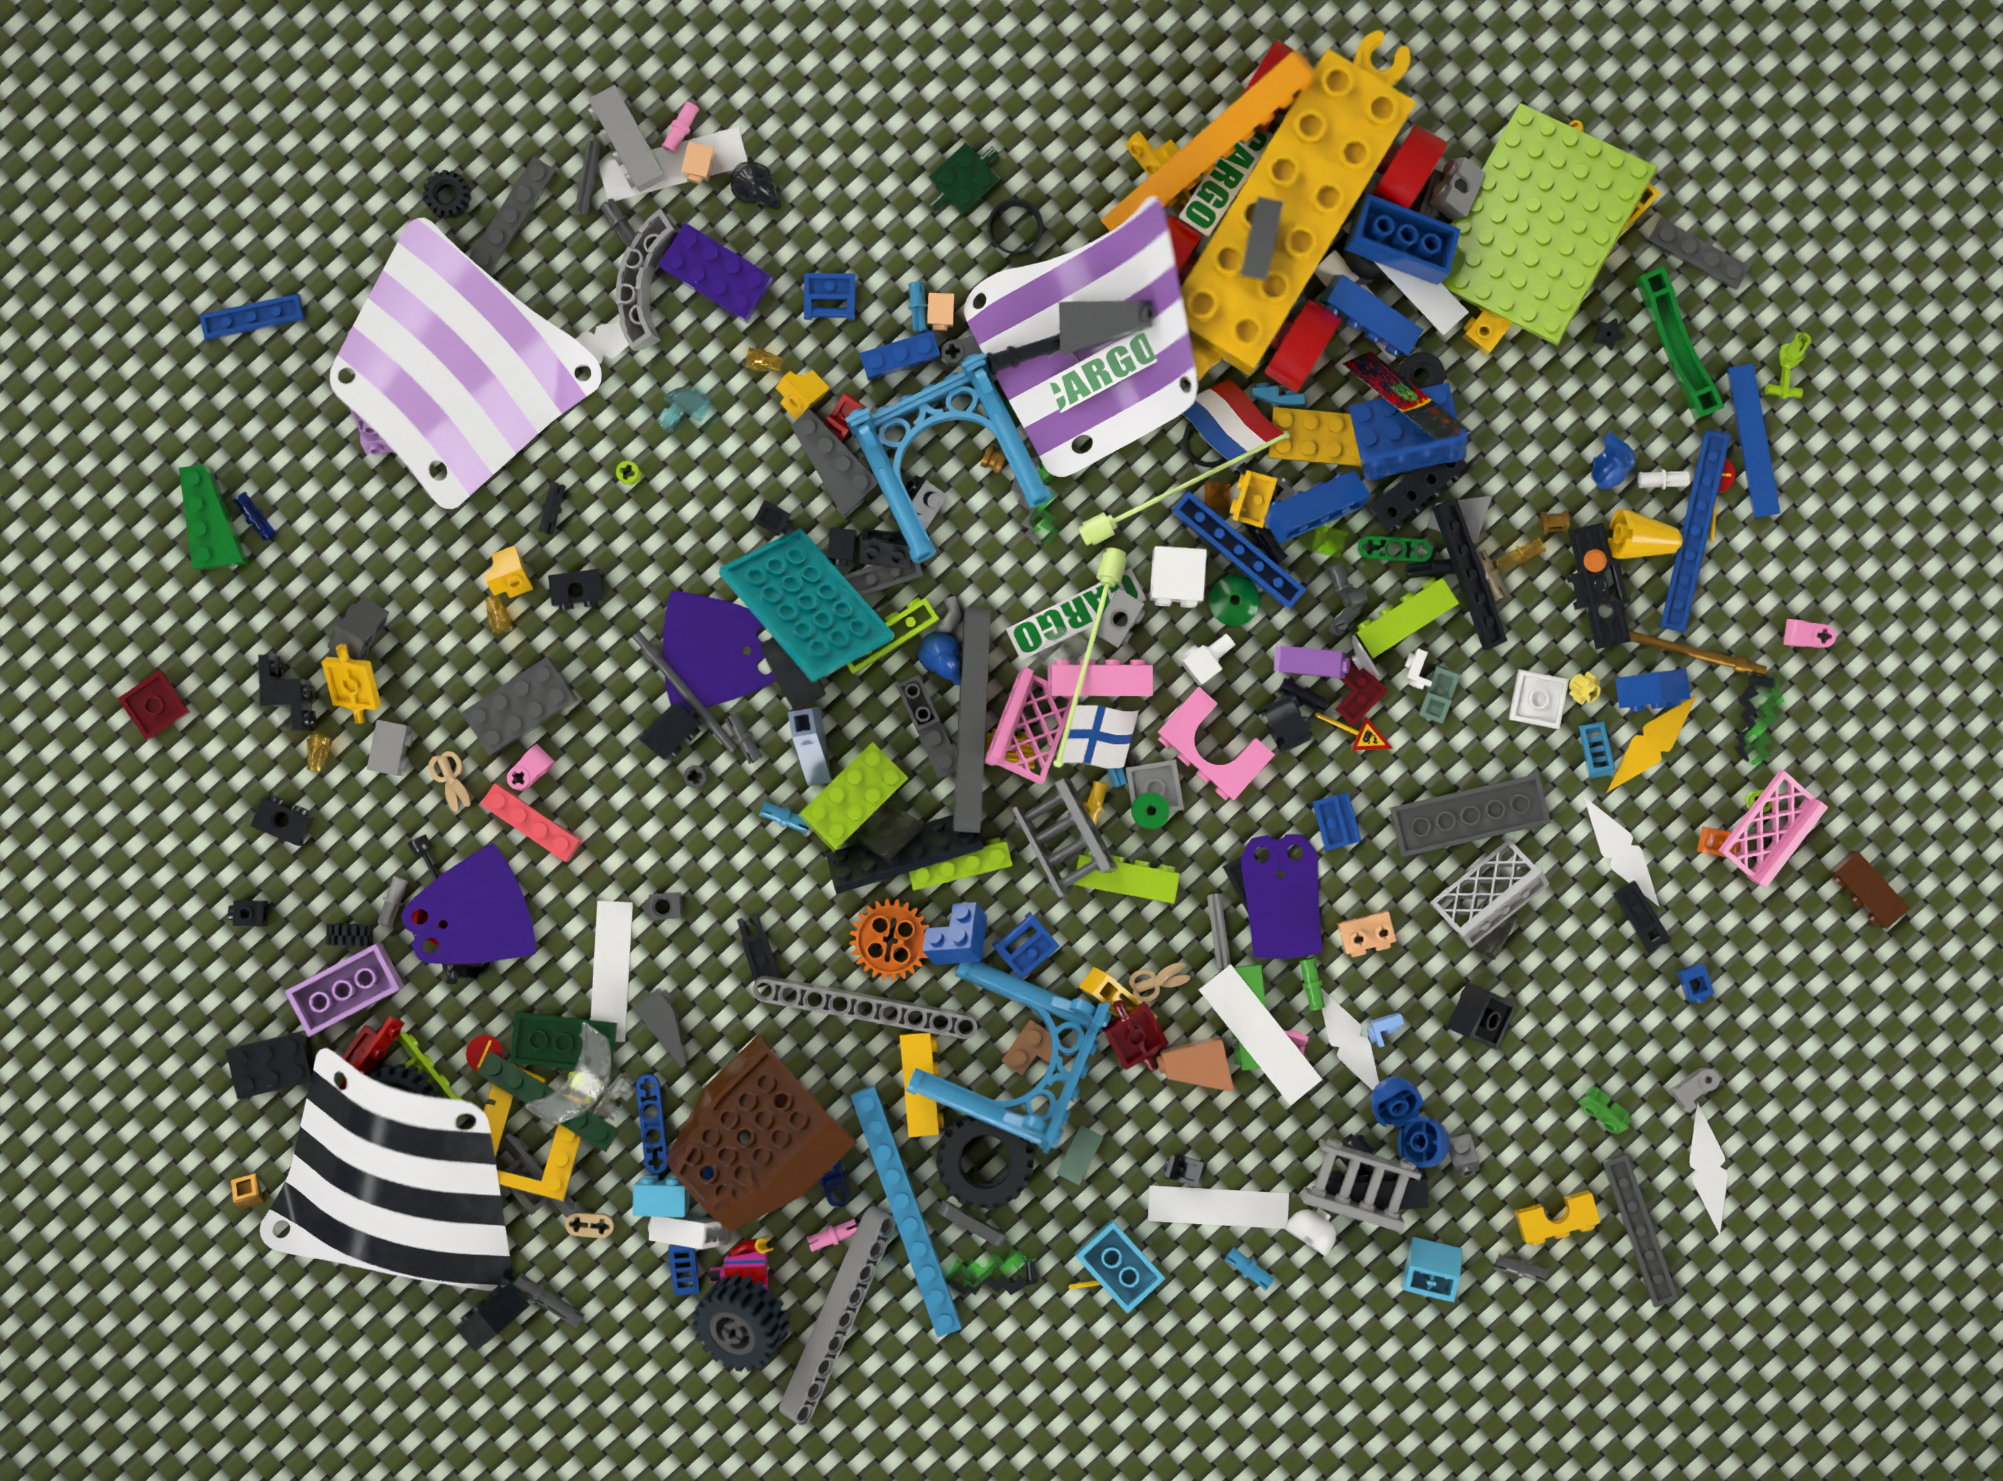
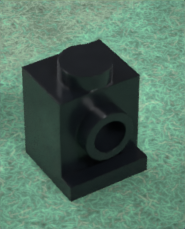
[228,900,269,927]

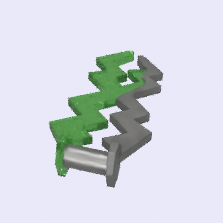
[1011,455,1060,546]

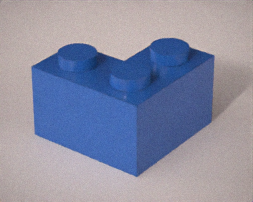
[1615,668,1691,712]
[923,902,987,965]

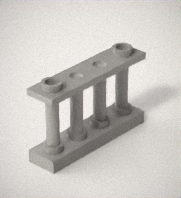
[1301,1138,1421,1232]

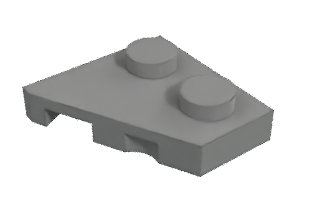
[1427,496,1492,544]

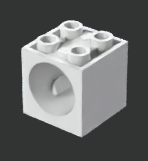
[1150,546,1207,608]

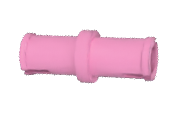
[661,101,700,154]
[807,1219,857,1252]

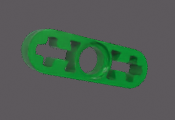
[1357,536,1432,563]

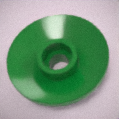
[1209,575,1260,626]

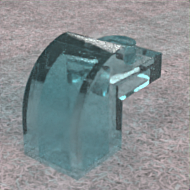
[658,387,713,434]

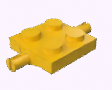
[322,644,381,724]

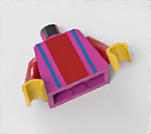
[710,1236,773,1291]

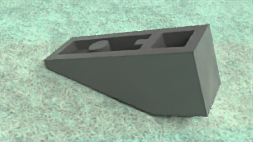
[634,988,688,1068]

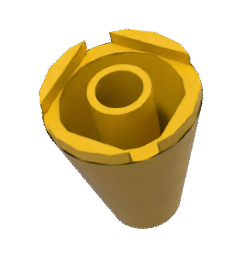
[1608,509,1683,559]

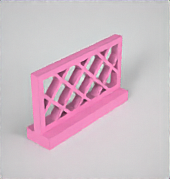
[984,667,1074,785]
[1719,769,1828,888]

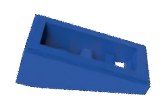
[668,1244,700,1296]

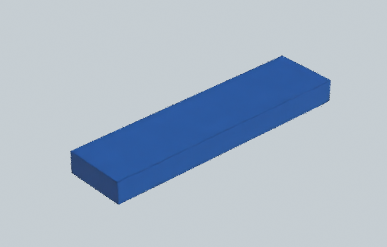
[199,293,305,341]

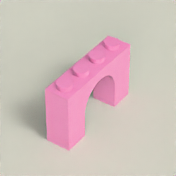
[1157,687,1275,800]

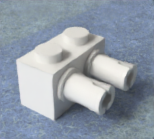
[1180,634,1235,686]

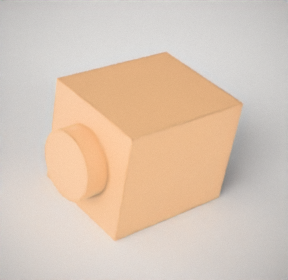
[682,141,716,184]
[927,293,955,332]

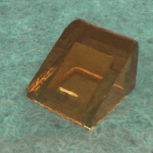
[1204,481,1230,508]

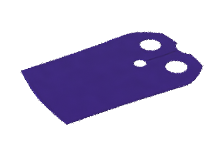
[1241,834,1322,959]

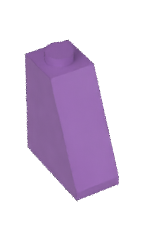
[1274,645,1350,679]

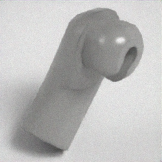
[938,596,962,633]

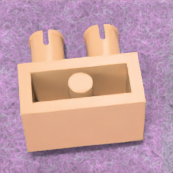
[1337,911,1396,957]

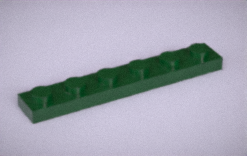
[476,1051,620,1152]

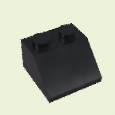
[639,702,703,760]
[1447,981,1518,1050]

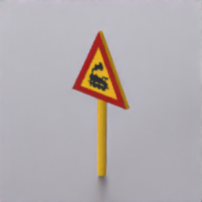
[1314,712,1393,750]

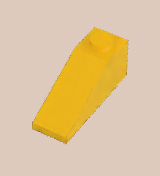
[1079,967,1158,1019]

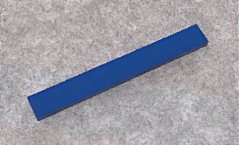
[1660,429,1731,633]

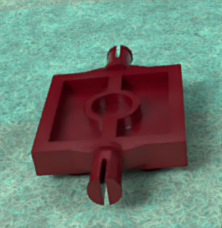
[1101,1000,1169,1073]

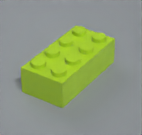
[798,742,908,852]

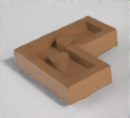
[1001,1019,1071,1075]

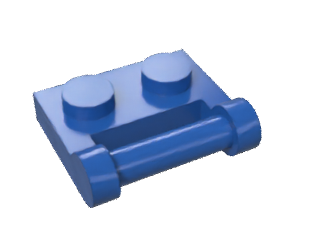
[804,273,855,320]
[991,912,1060,979]

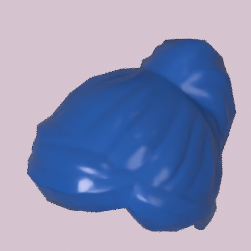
[1591,431,1636,490]
[918,631,961,685]

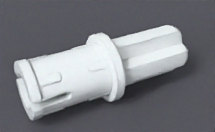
[1638,469,1690,490]

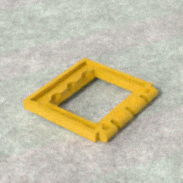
[483,1083,592,1201]

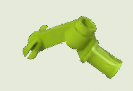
[1765,332,1811,399]

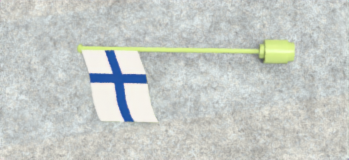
[1053,548,1139,768]

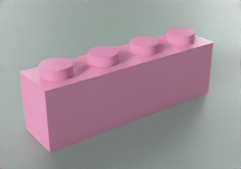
[1048,659,1153,696]

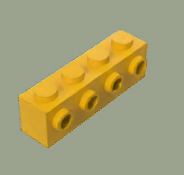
[1462,308,1512,355]

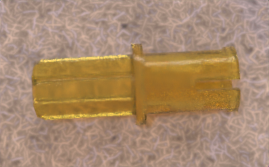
[1495,537,1546,573]

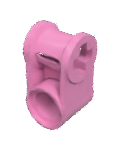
[1784,619,1836,648]
[507,744,555,791]

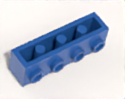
[1319,275,1424,357]
[1264,470,1370,544]

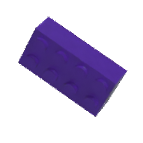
[658,222,774,323]

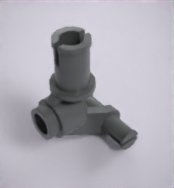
[1327,563,1368,637]

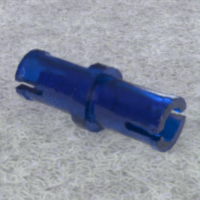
[233,491,277,542]

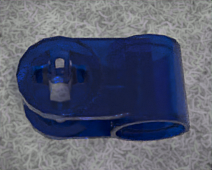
[818,1160,851,1207]

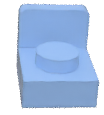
[1367,1012,1404,1048]

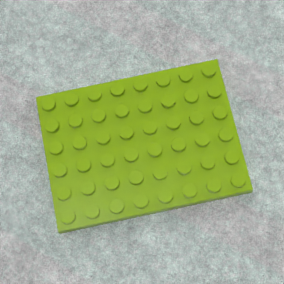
[1441,103,1657,346]

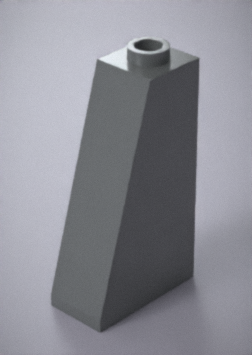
[1059,300,1154,354]

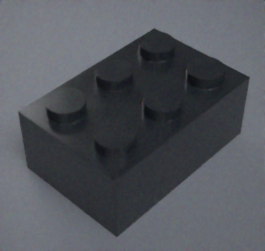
[225,1030,315,1100]

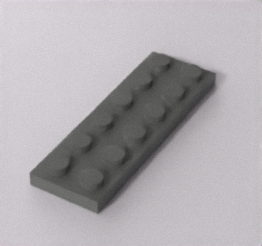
[1389,773,1551,857]

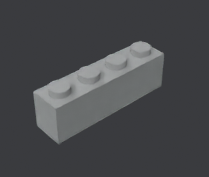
[588,85,666,193]

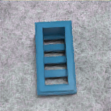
[1579,721,1615,779]

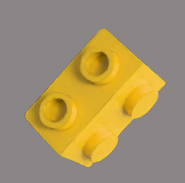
[1230,470,1278,528]

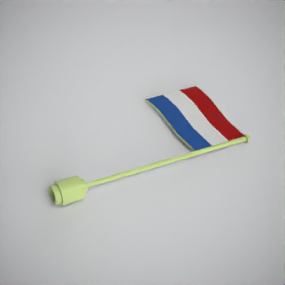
[1078,380,1290,546]

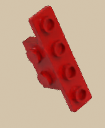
[338,1016,405,1090]

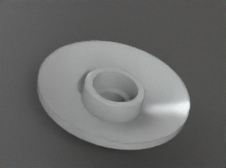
[1351,634,1381,679]

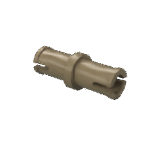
[1477,549,1510,602]

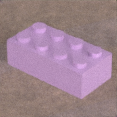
[285,942,405,1037]

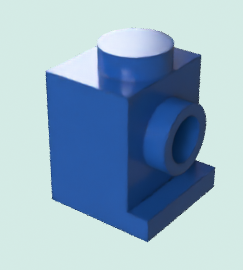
[1675,963,1714,1004]

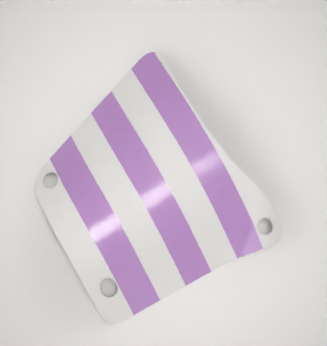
[330,218,602,509]

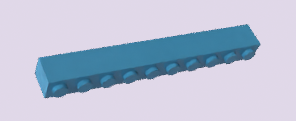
[851,1084,962,1338]

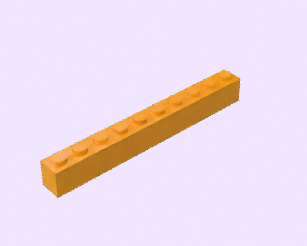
[1101,49,1317,232]

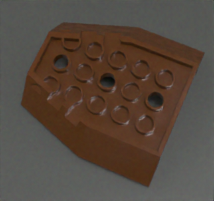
[666,1034,858,1232]

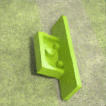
[396,1031,465,1118]

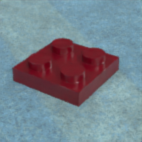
[118,670,190,741]

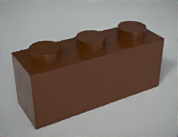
[1829,851,1910,929]

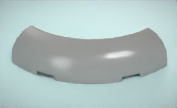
[616,209,679,351]

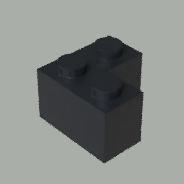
[456,1282,530,1352]

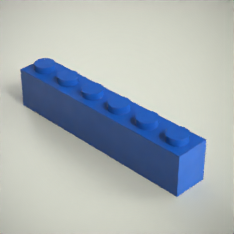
[1171,491,1306,610]

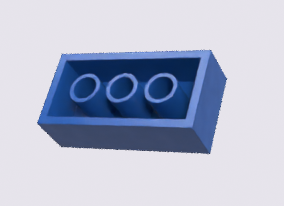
[1344,193,1461,285]

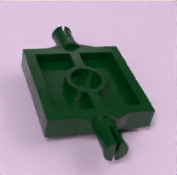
[928,142,1000,215]

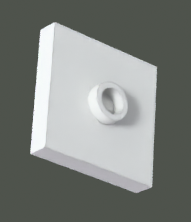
[1508,669,1569,729]

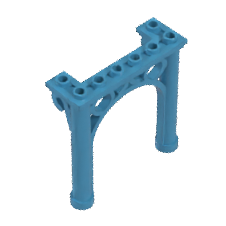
[845,352,1052,563]
[906,962,1112,1154]

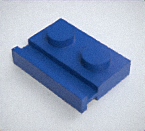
[1312,792,1361,851]

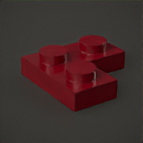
[1334,655,1388,727]

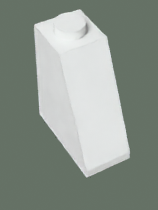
[648,1215,728,1249]

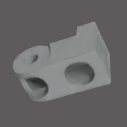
[1669,1068,1720,1113]

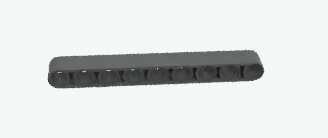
[953,607,991,833]

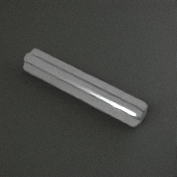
[1207,893,1231,969]

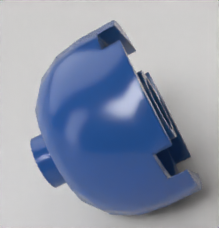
[1370,1076,1423,1128]
[1397,1116,1450,1168]

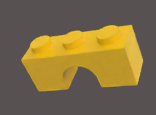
[1514,1190,1601,1246]

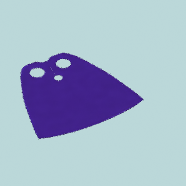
[663,591,776,711]
[402,843,536,964]

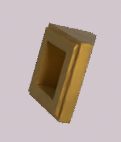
[231,1173,264,1210]

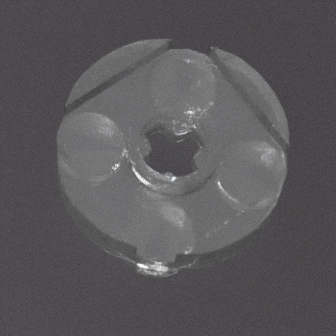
[1038,627,1088,672]

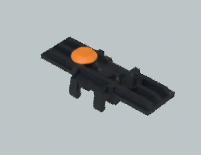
[1567,523,1631,650]

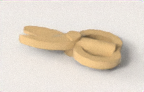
[428,751,471,812]
[1129,962,1190,1002]

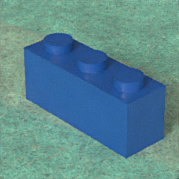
[860,330,941,381]

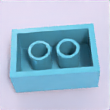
[1074,1219,1165,1314]

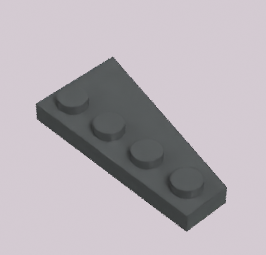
[791,408,878,517]

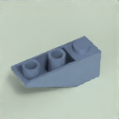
[788,707,833,786]

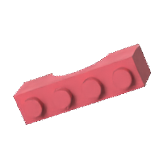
[480,783,583,862]

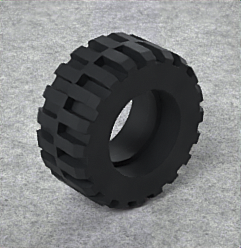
[936,1114,1034,1210]

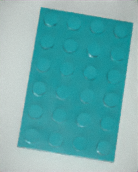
[719,528,894,682]

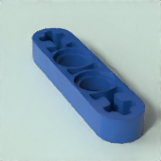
[636,1074,668,1174]

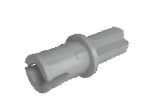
[378,876,409,927]

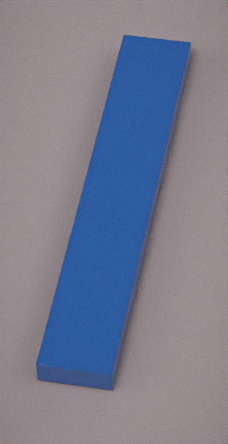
[1726,364,1781,518]

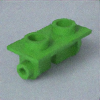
[1577,1086,1632,1134]

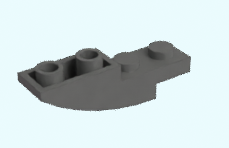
[896,675,956,779]

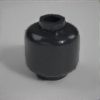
[1338,1133,1375,1172]

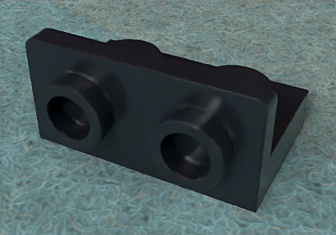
[859,528,911,570]

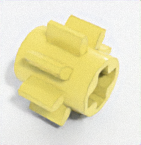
[1569,671,1601,705]

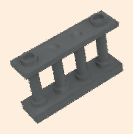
[1012,778,1118,898]

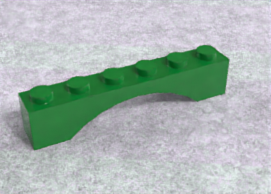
[1635,266,1724,421]

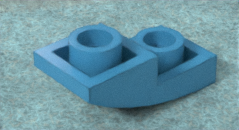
[1250,382,1305,407]

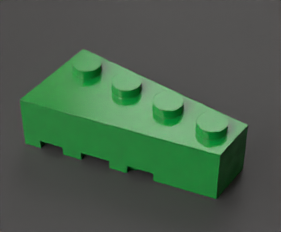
[179,464,250,571]

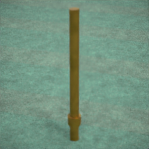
[1629,631,1767,676]

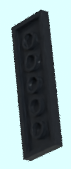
[826,814,983,894]

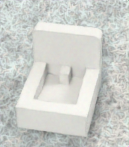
[1404,649,1432,690]

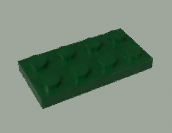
[509,1011,618,1074]

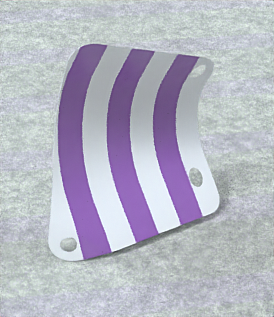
[964,196,1197,477]

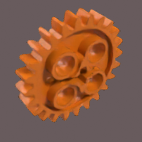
[849,898,930,981]

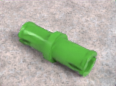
[1299,957,1326,1011]

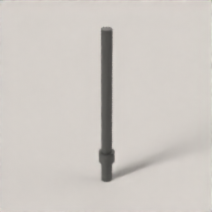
[632,631,738,753]

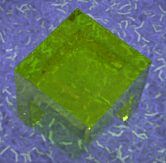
[1310,526,1348,558]

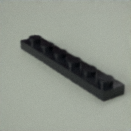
[1432,498,1508,651]

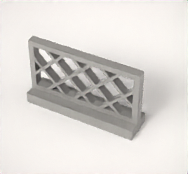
[1430,839,1549,948]

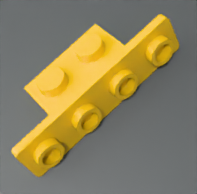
[1125,131,1203,214]

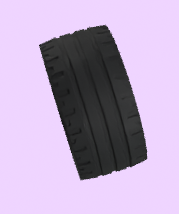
[760,637,826,711]

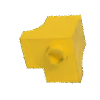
[776,370,830,420]
[484,545,533,598]

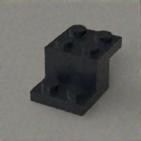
[258,654,317,732]

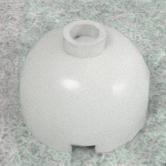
[1284,1208,1336,1256]

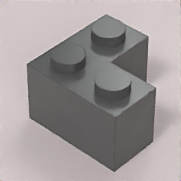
[327,597,389,661]

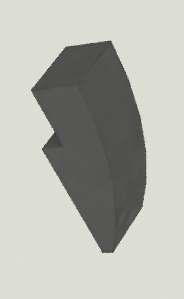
[1240,196,1284,281]

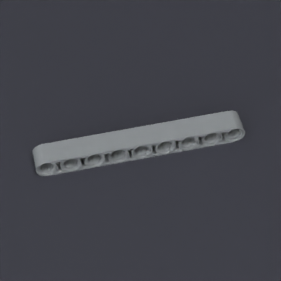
[753,976,977,1039]
[779,1206,896,1425]

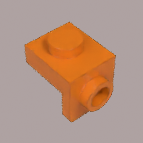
[1697,826,1741,858]

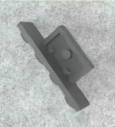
[500,1133,576,1218]

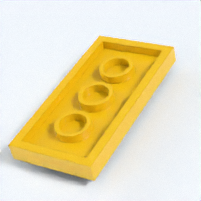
[1268,407,1362,467]

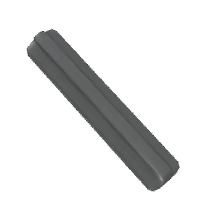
[574,141,601,216]

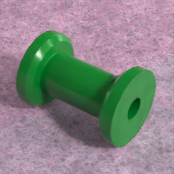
[1131,793,1169,829]

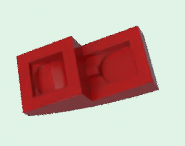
[824,392,867,442]

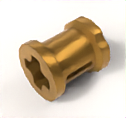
[1540,511,1570,535]

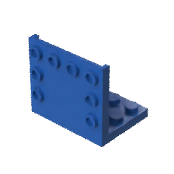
[1348,382,1467,481]

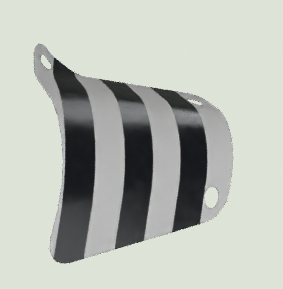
[260,1048,512,1291]

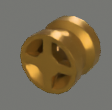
[980,443,1006,474]

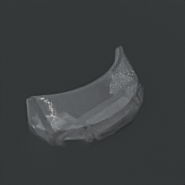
[525,1021,612,1126]

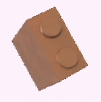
[1156,1036,1234,1091]

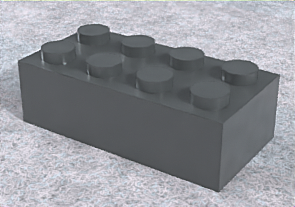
[461,657,578,756]

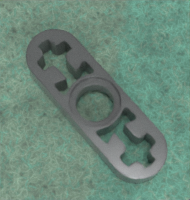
[937,1200,1007,1247]

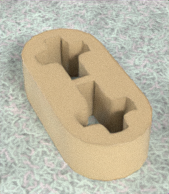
[565,1211,615,1238]

